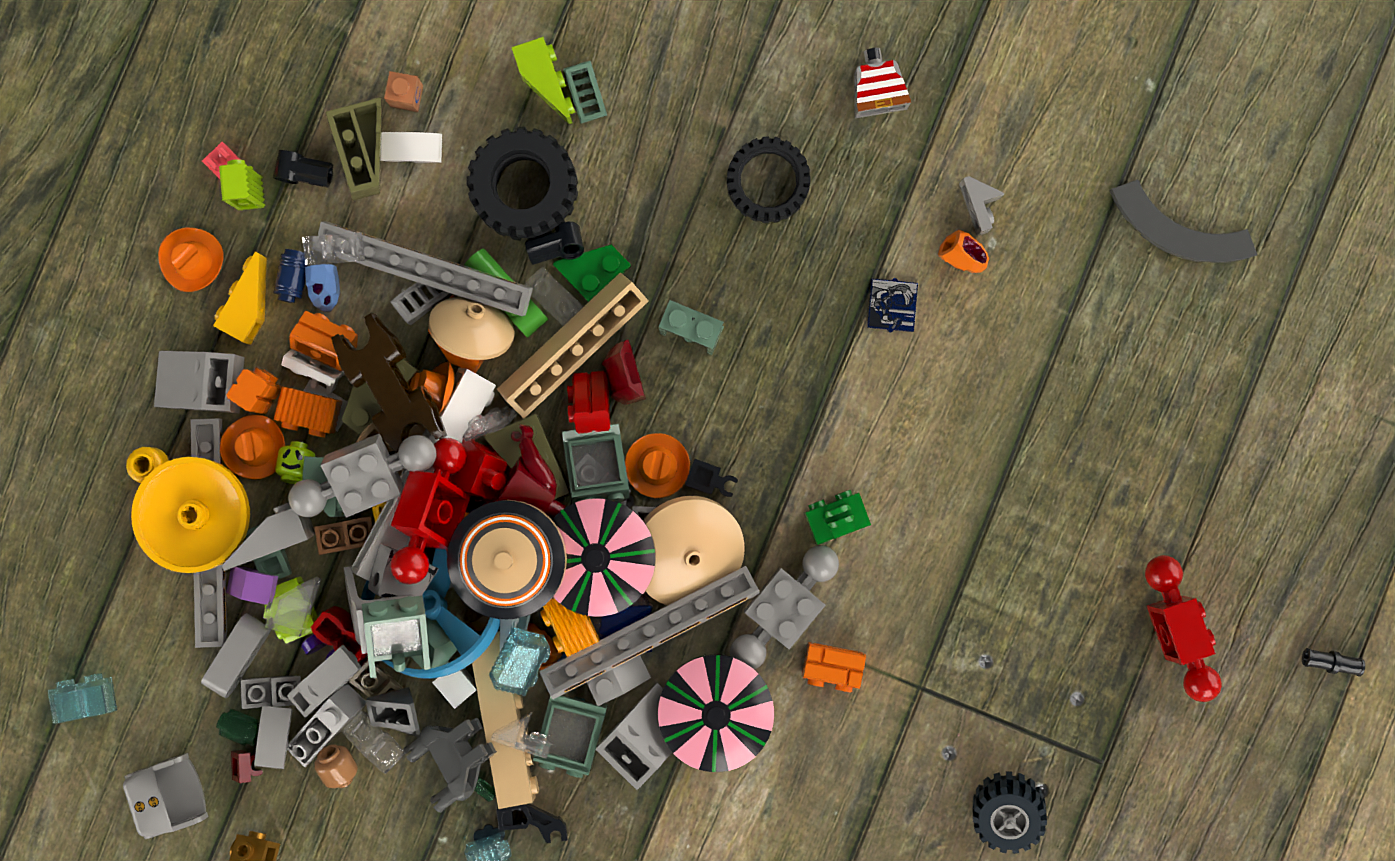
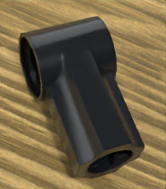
[273,150,333,188]
[525,221,584,265]

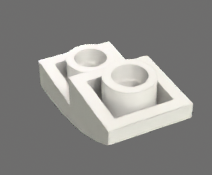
[381,132,442,163]

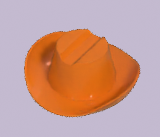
[158,228,224,292]
[409,362,455,413]
[220,415,285,479]
[625,433,690,498]

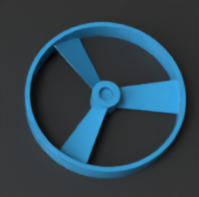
[361,548,500,679]

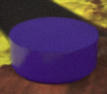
[301,635,327,655]

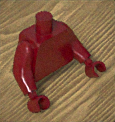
[474,424,565,518]

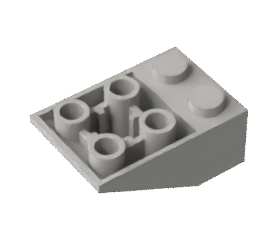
[154,351,245,413]
[595,683,672,790]

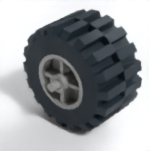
[973,771,1047,854]

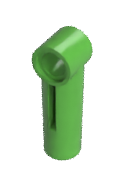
[464,248,548,338]

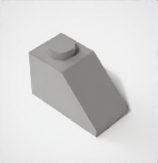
[587,655,651,706]

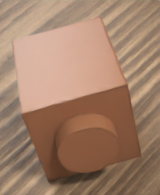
[384,71,423,112]

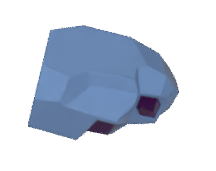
[305,264,340,312]

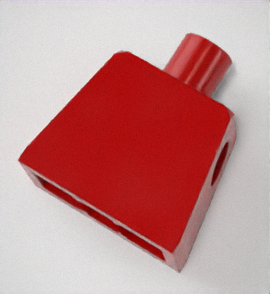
[448,437,507,500]

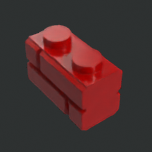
[567,371,611,434]

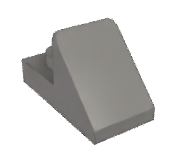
[959,176,1004,236]

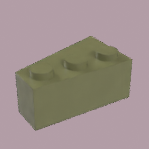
[326,97,383,201]
[341,358,421,435]
[483,414,571,500]

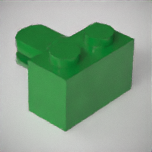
[804,489,871,545]

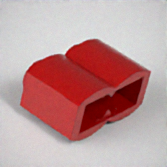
[311,606,367,662]

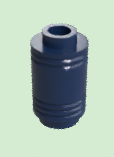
[273,249,309,303]

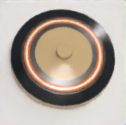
[447,500,567,620]

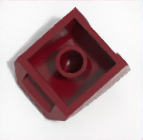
[602,339,646,405]

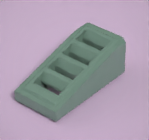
[563,61,607,124]

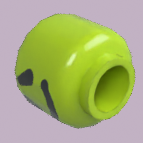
[275,441,315,484]

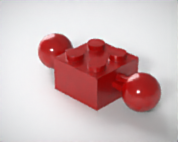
[390,438,471,585]
[1145,555,1222,702]

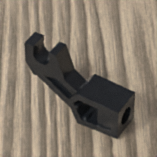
[496,803,568,843]

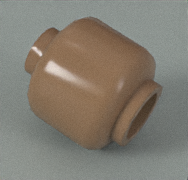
[314,745,358,788]

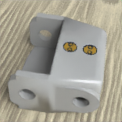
[123,753,208,839]

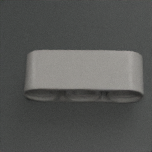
[201,613,271,699]

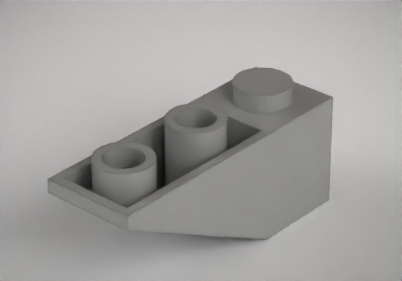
[287,645,362,718]
[287,683,366,767]

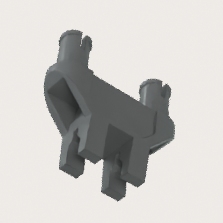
[403,718,497,812]

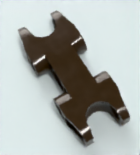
[331,313,447,453]

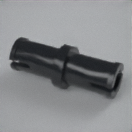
[1302,648,1365,677]

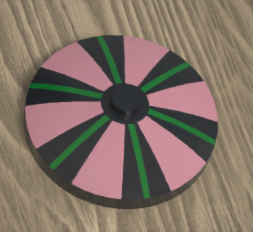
[552,498,656,616]
[658,654,774,772]

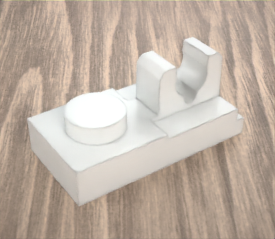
[281,349,344,395]

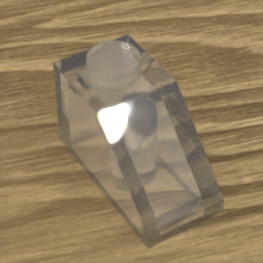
[263,577,321,637]

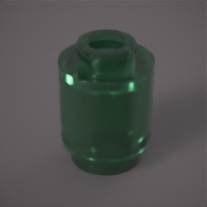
[216,709,260,746]

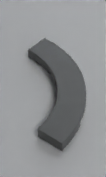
[1110,179,1257,263]

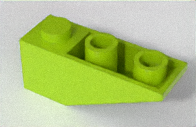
[511,37,575,124]

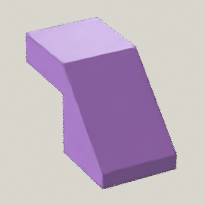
[226,566,278,605]

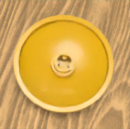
[131,457,250,573]

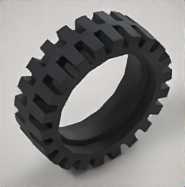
[727,136,811,223]

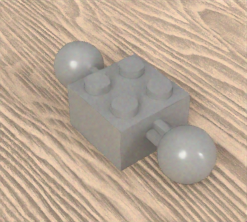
[288,433,436,517]
[730,545,839,669]

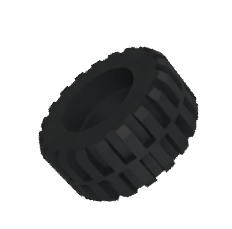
[467,127,578,241]

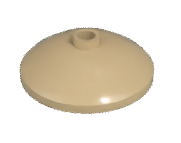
[428,296,515,360]

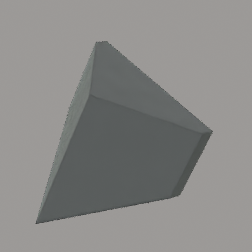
[365,687,420,738]

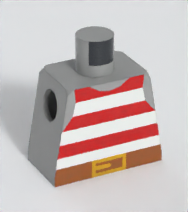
[854,48,911,119]

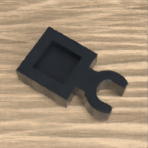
[685,458,738,497]

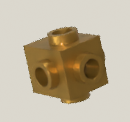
[229,831,280,861]

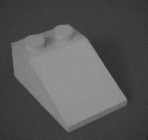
[222,502,315,571]

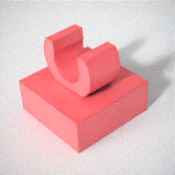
[202,142,241,179]

